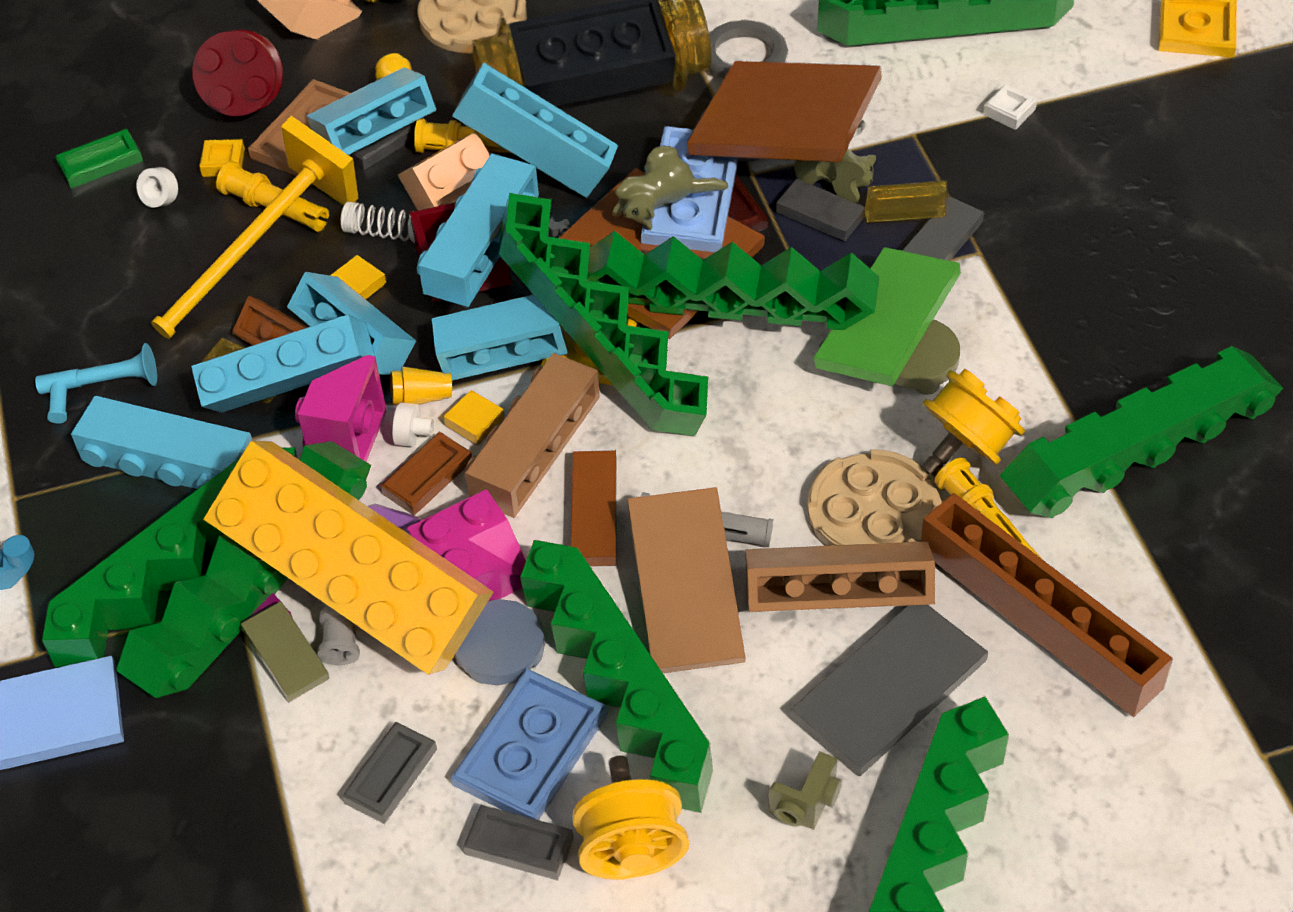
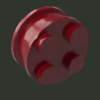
[193,30,284,116]

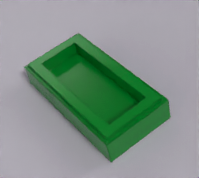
[55,129,143,188]

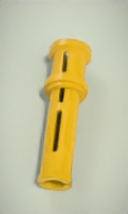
[415,118,512,153]
[216,160,329,232]
[934,457,1042,559]

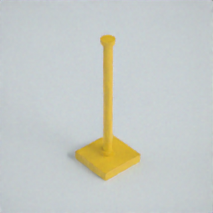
[151,116,358,339]

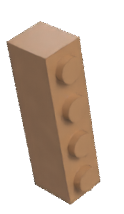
[464,353,600,518]
[745,541,935,612]

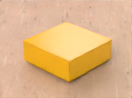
[200,140,245,177]
[330,255,386,300]
[443,390,505,445]

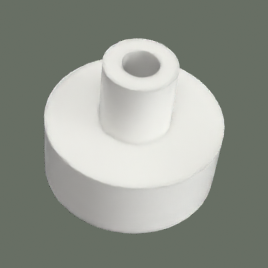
[137,167,178,207]
[393,402,434,447]

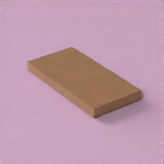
[628,487,746,674]

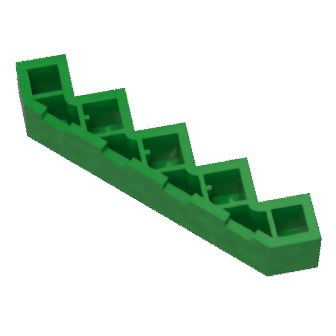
[817,0,1074,46]
[499,193,709,436]
[587,231,879,330]
[999,346,1283,518]
[116,441,371,698]
[42,447,298,668]
[520,540,713,813]
[869,696,1009,912]

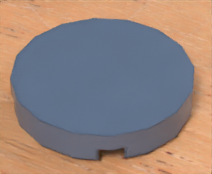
[455,599,545,686]

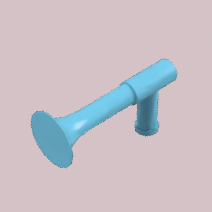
[35,343,157,424]

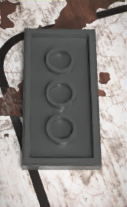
[790,605,988,777]

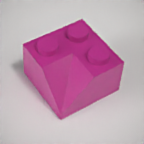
[295,355,387,462]
[407,489,526,601]

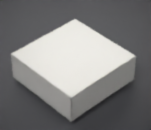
[983,84,1037,130]

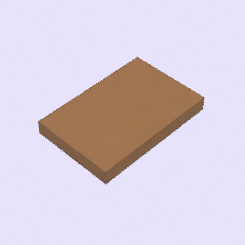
[248,79,351,176]

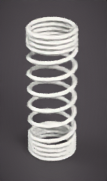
[340,201,415,243]

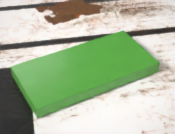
[814,247,961,387]

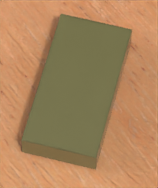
[241,601,329,702]

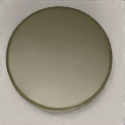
[895,319,960,395]

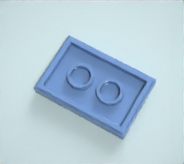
[451,668,608,820]

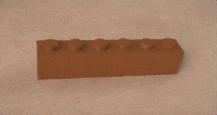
[921,493,1173,717]

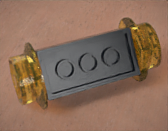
[472,0,712,106]

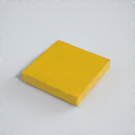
[1158,0,1237,58]

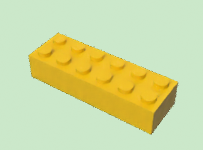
[204,441,494,675]

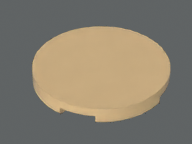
[418,0,527,53]
[808,449,942,546]

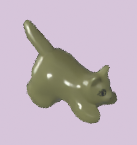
[612,146,728,230]
[794,148,876,203]

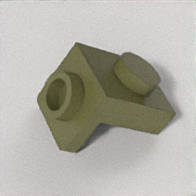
[769,751,842,830]

